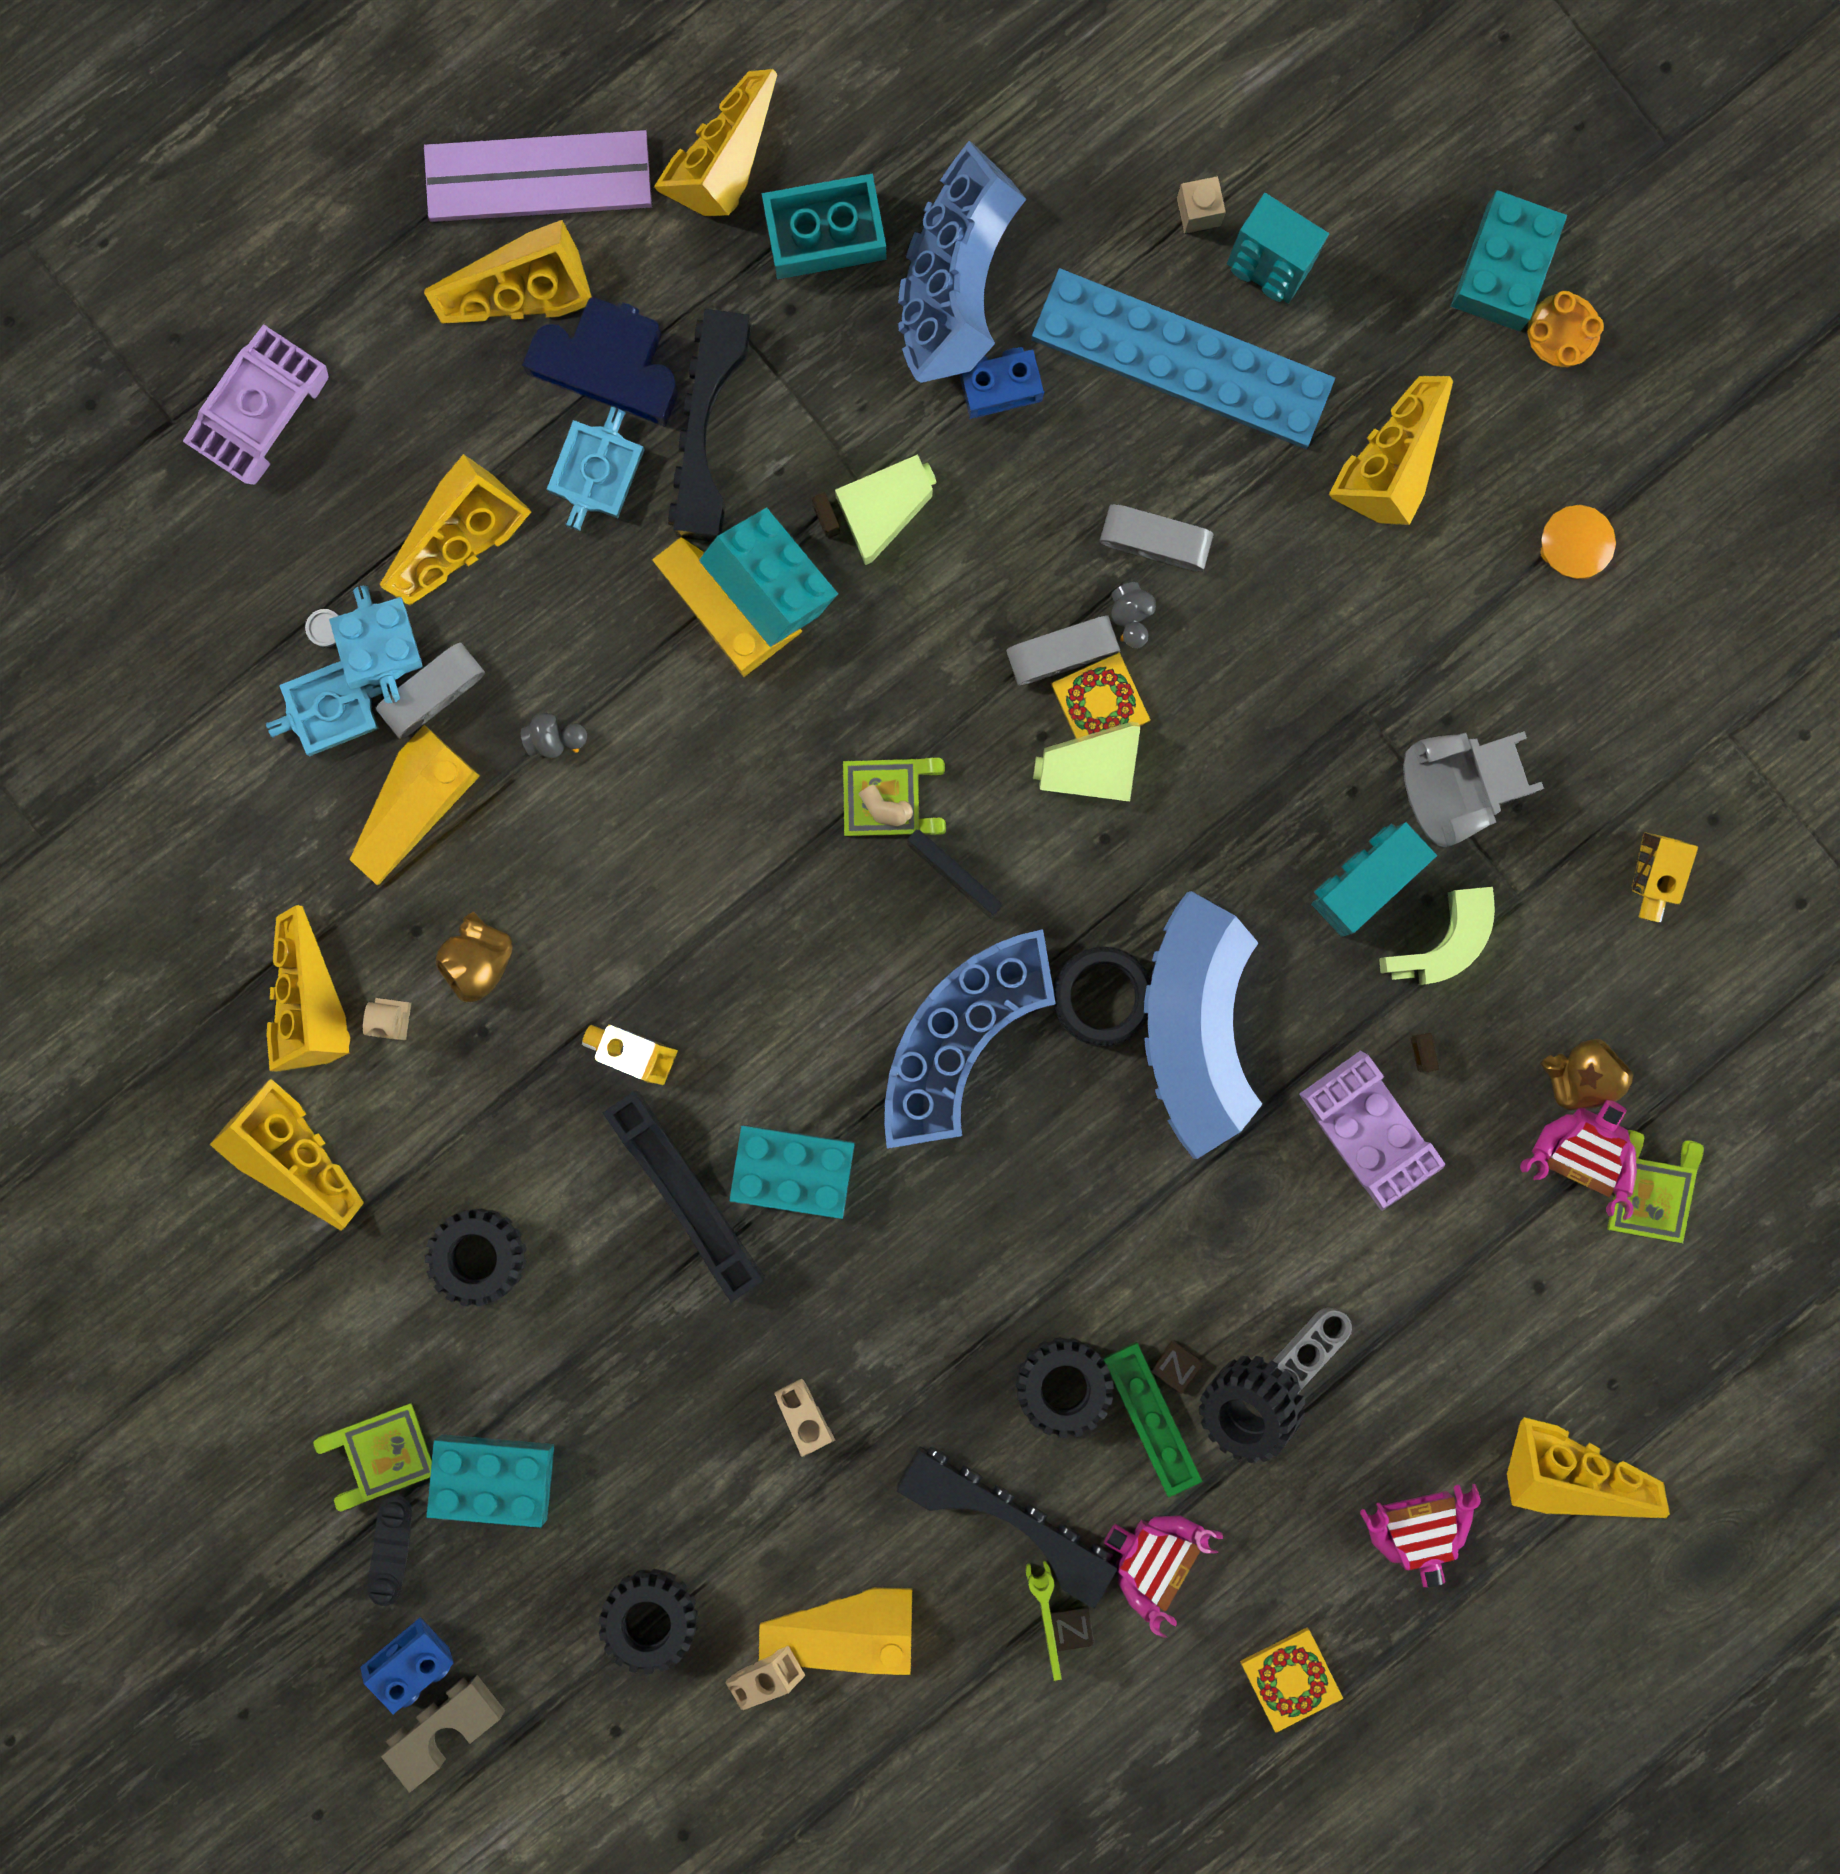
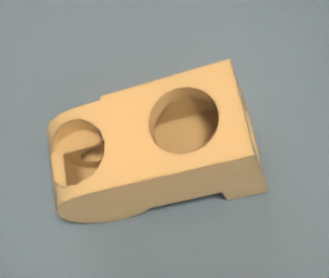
[363,998,411,1040]
[775,1379,836,1457]
[726,1646,805,1710]

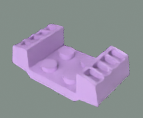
[183,324,329,485]
[1299,1051,1445,1211]

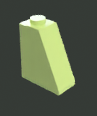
[835,455,936,565]
[1033,722,1140,801]

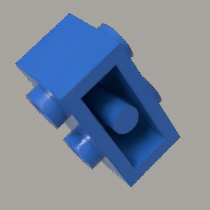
[959,347,1044,419]
[360,1617,454,1714]

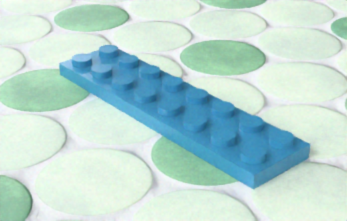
[1031,268,1335,449]

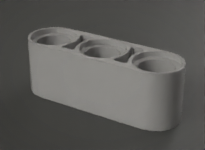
[1100,504,1214,571]
[1006,616,1121,686]
[376,643,485,739]
[1273,1307,1352,1393]

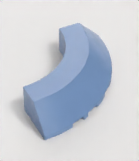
[898,141,1026,383]
[1144,891,1262,1159]
[884,929,1056,1148]

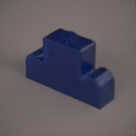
[522,297,678,427]

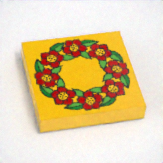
[1051,653,1150,739]
[1240,1627,1343,1733]

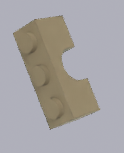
[381,1675,505,1793]

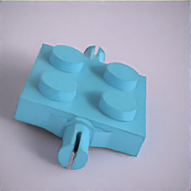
[547,407,645,531]
[329,586,423,703]
[266,661,391,756]

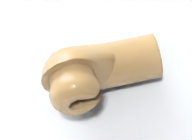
[859,784,913,826]

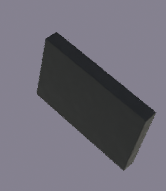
[907,829,1002,919]

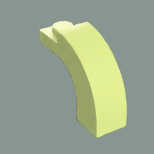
[1379,887,1495,985]

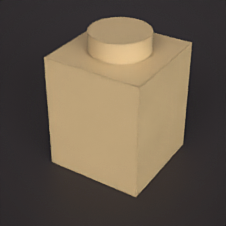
[1177,176,1226,233]

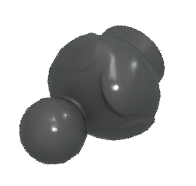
[1111,582,1156,648]
[521,712,587,758]

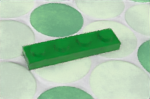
[1103,1342,1202,1498]

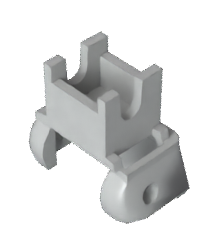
[1403,731,1544,848]

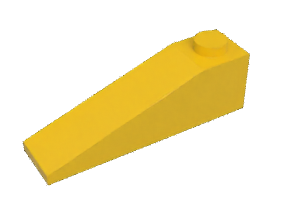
[654,69,777,216]
[424,220,593,323]
[1329,376,1453,525]
[380,454,531,605]
[652,537,802,677]
[349,725,480,885]
[267,905,350,1072]
[210,1079,364,1230]
[1507,1417,1670,1518]
[759,1587,912,1675]

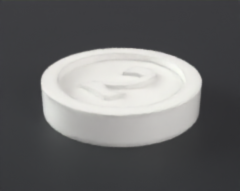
[305,609,339,647]

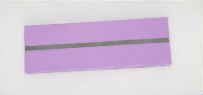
[424,130,652,222]

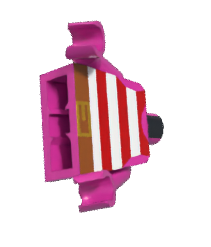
[1520,1100,1637,1221]
[1360,1484,1481,1587]
[1104,1516,1223,1638]

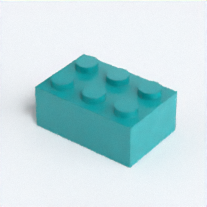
[762,173,887,279]
[1450,190,1567,332]
[1227,193,1329,304]
[699,508,838,647]
[1311,822,1437,937]
[729,1125,855,1219]
[427,1434,554,1528]

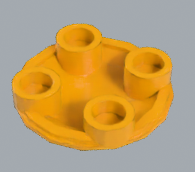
[1527,291,1604,367]
[1540,505,1616,579]

